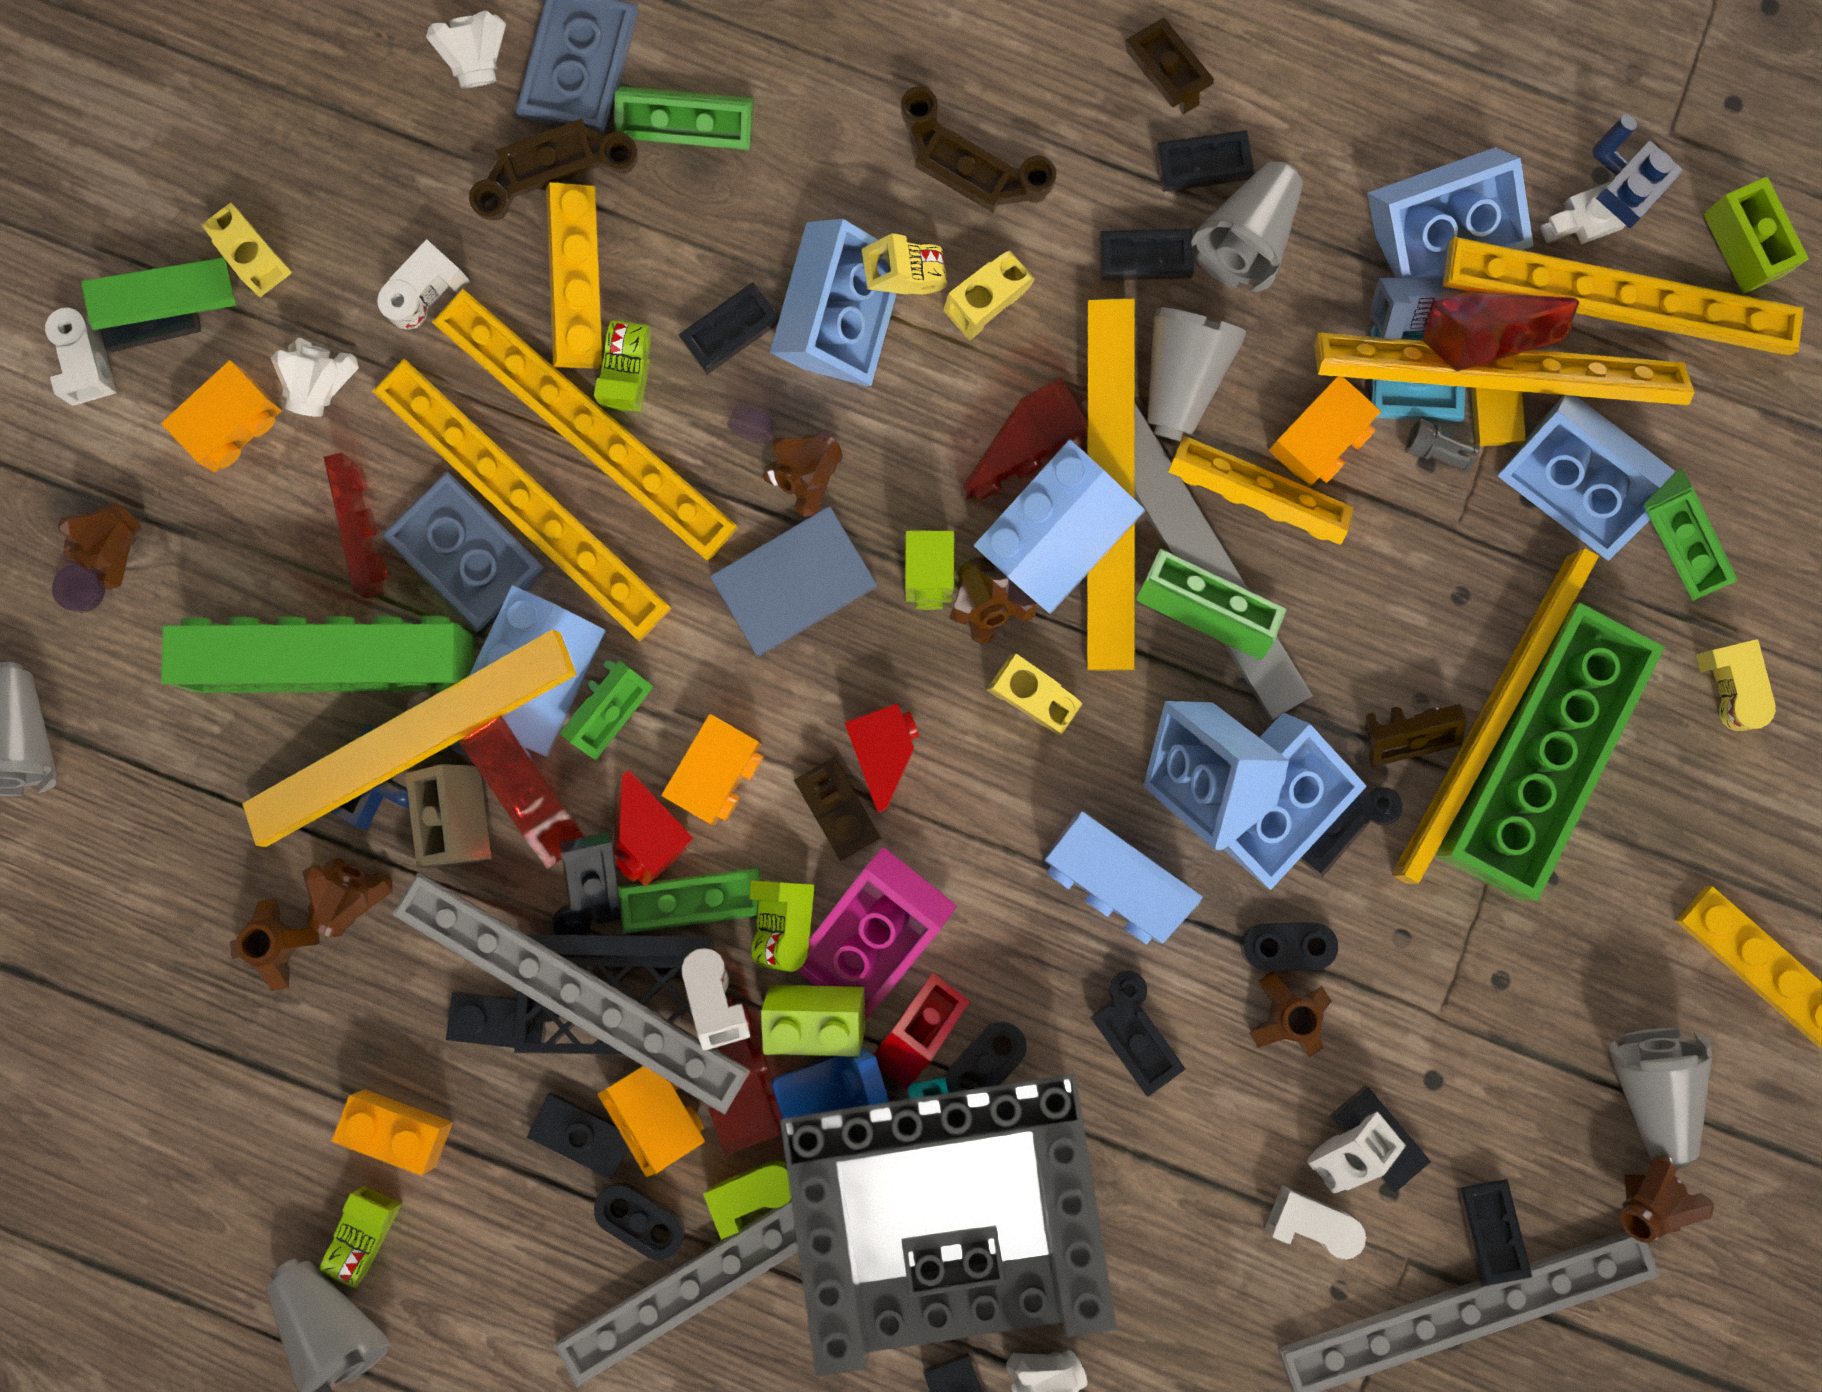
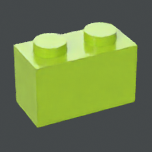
[1703,176,1809,295]
[905,531,954,610]
[761,985,866,1056]

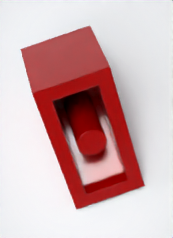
[844,703,920,814]
[613,770,694,887]
[873,973,970,1090]

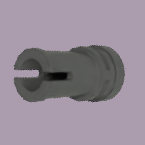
[1405,418,1480,472]

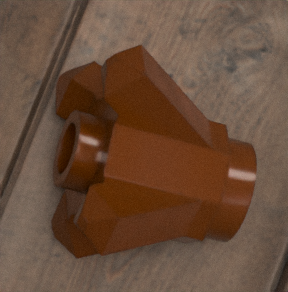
[763,431,843,517]
[58,502,141,590]
[949,557,1036,644]
[302,858,393,937]
[230,898,320,991]
[1249,971,1331,1058]
[1619,1155,1714,1243]

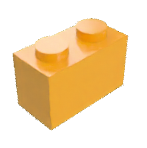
[160,360,283,473]
[1269,376,1381,488]
[661,714,764,826]
[597,1066,705,1177]
[331,1089,453,1176]

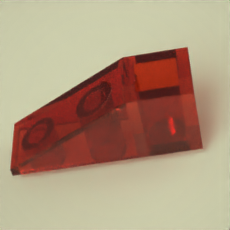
[1422,291,1579,372]
[961,377,1089,501]
[460,715,585,869]
[708,995,782,1156]

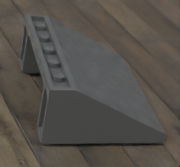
[780,1074,1117,1377]

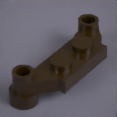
[901,86,1056,213]
[469,118,638,220]

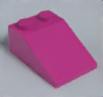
[797,847,957,1021]

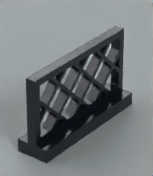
[514,934,715,1055]

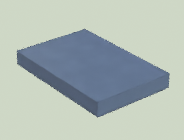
[516,0,639,135]
[381,471,546,635]
[710,506,877,657]

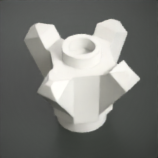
[426,10,506,88]
[270,338,359,417]
[1006,1350,1087,1392]

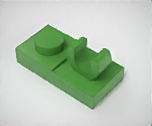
[559,660,654,760]

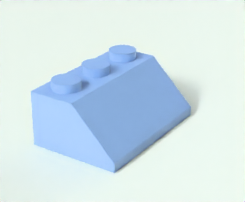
[1367,147,1533,279]
[770,219,897,386]
[1498,395,1676,561]
[974,440,1146,614]
[469,585,607,757]
[1143,701,1289,850]
[1223,713,1367,890]
[1042,812,1203,945]

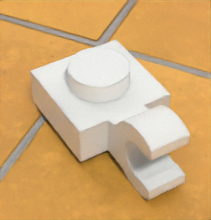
[1540,182,1626,245]

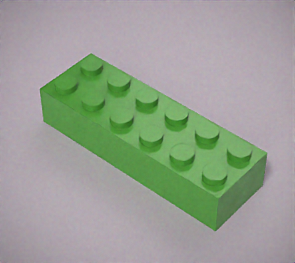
[1436,602,1665,901]
[161,616,476,693]

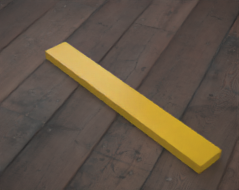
[1442,237,1804,356]
[432,288,738,562]
[1087,299,1135,671]
[1314,333,1695,405]
[372,359,672,642]
[1392,548,1599,884]
[242,629,577,847]

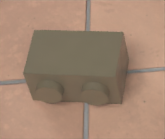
[405,764,492,868]

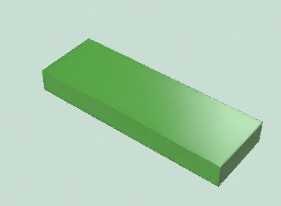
[81,257,237,330]
[618,868,761,933]

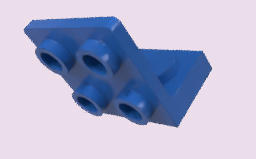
[771,1048,889,1119]

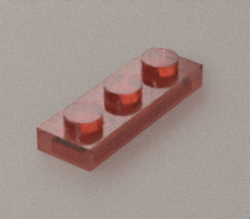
[323,452,387,599]

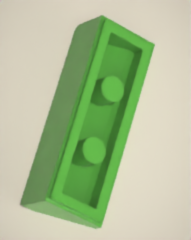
[614,87,754,150]
[1644,468,1738,600]
[1136,549,1287,660]

